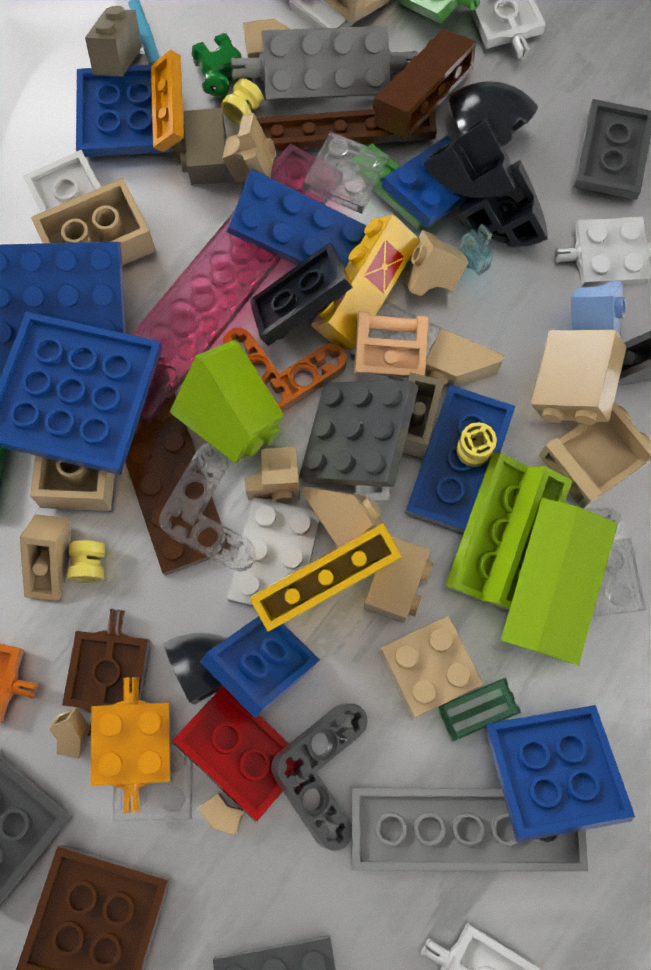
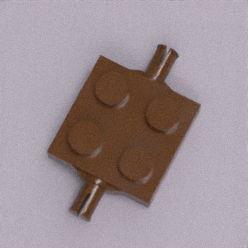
[62,609,151,736]

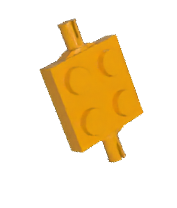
[91,677,171,813]

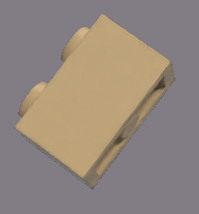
[364,535,433,623]

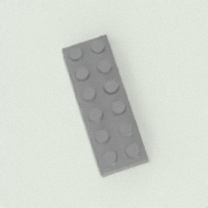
[352,788,588,871]

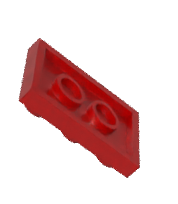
[171,688,298,822]

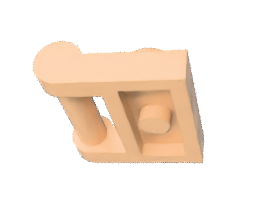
[354,311,428,378]

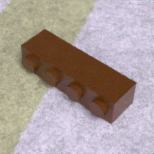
[373,29,476,139]

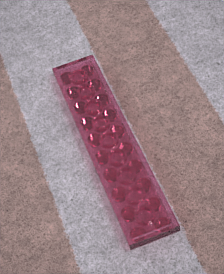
[131,143,343,424]

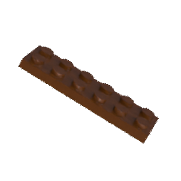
[125,363,231,576]

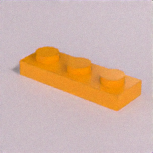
[151,49,184,153]

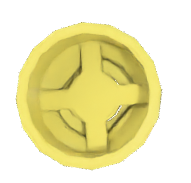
[220,78,264,125]
[456,422,497,467]
[67,540,105,583]

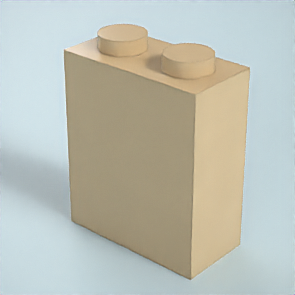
[531,330,626,425]

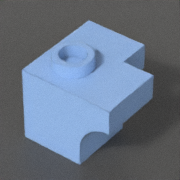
[571,281,626,336]

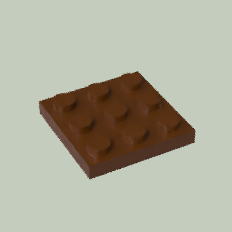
[16,845,170,970]

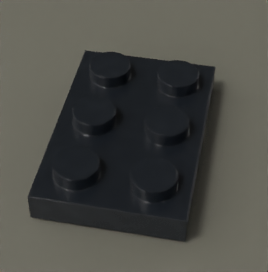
[249,242,353,346]

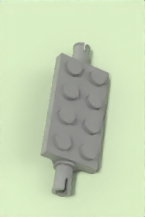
[231,26,418,100]

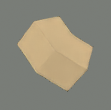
[49,707,89,759]
[198,793,244,835]

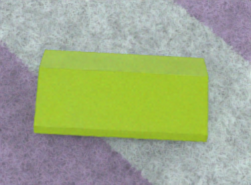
[445,452,573,611]
[501,498,618,666]

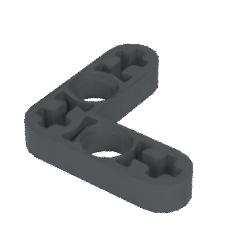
[271,704,367,851]

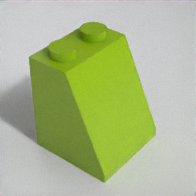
[170,340,285,463]

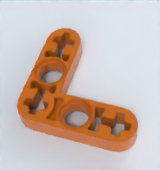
[223,328,347,412]

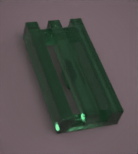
[437,677,521,742]

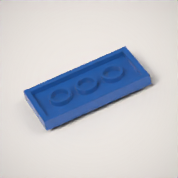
[226,169,367,268]
[405,385,516,533]

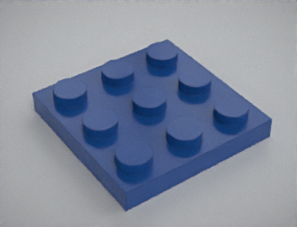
[76,65,173,157]
[485,705,635,842]

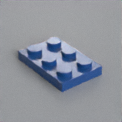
[381,135,469,228]
[200,616,320,718]

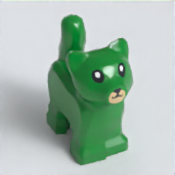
[192,33,253,100]

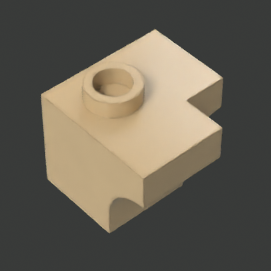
[222,113,276,183]
[404,230,469,297]
[245,446,300,503]

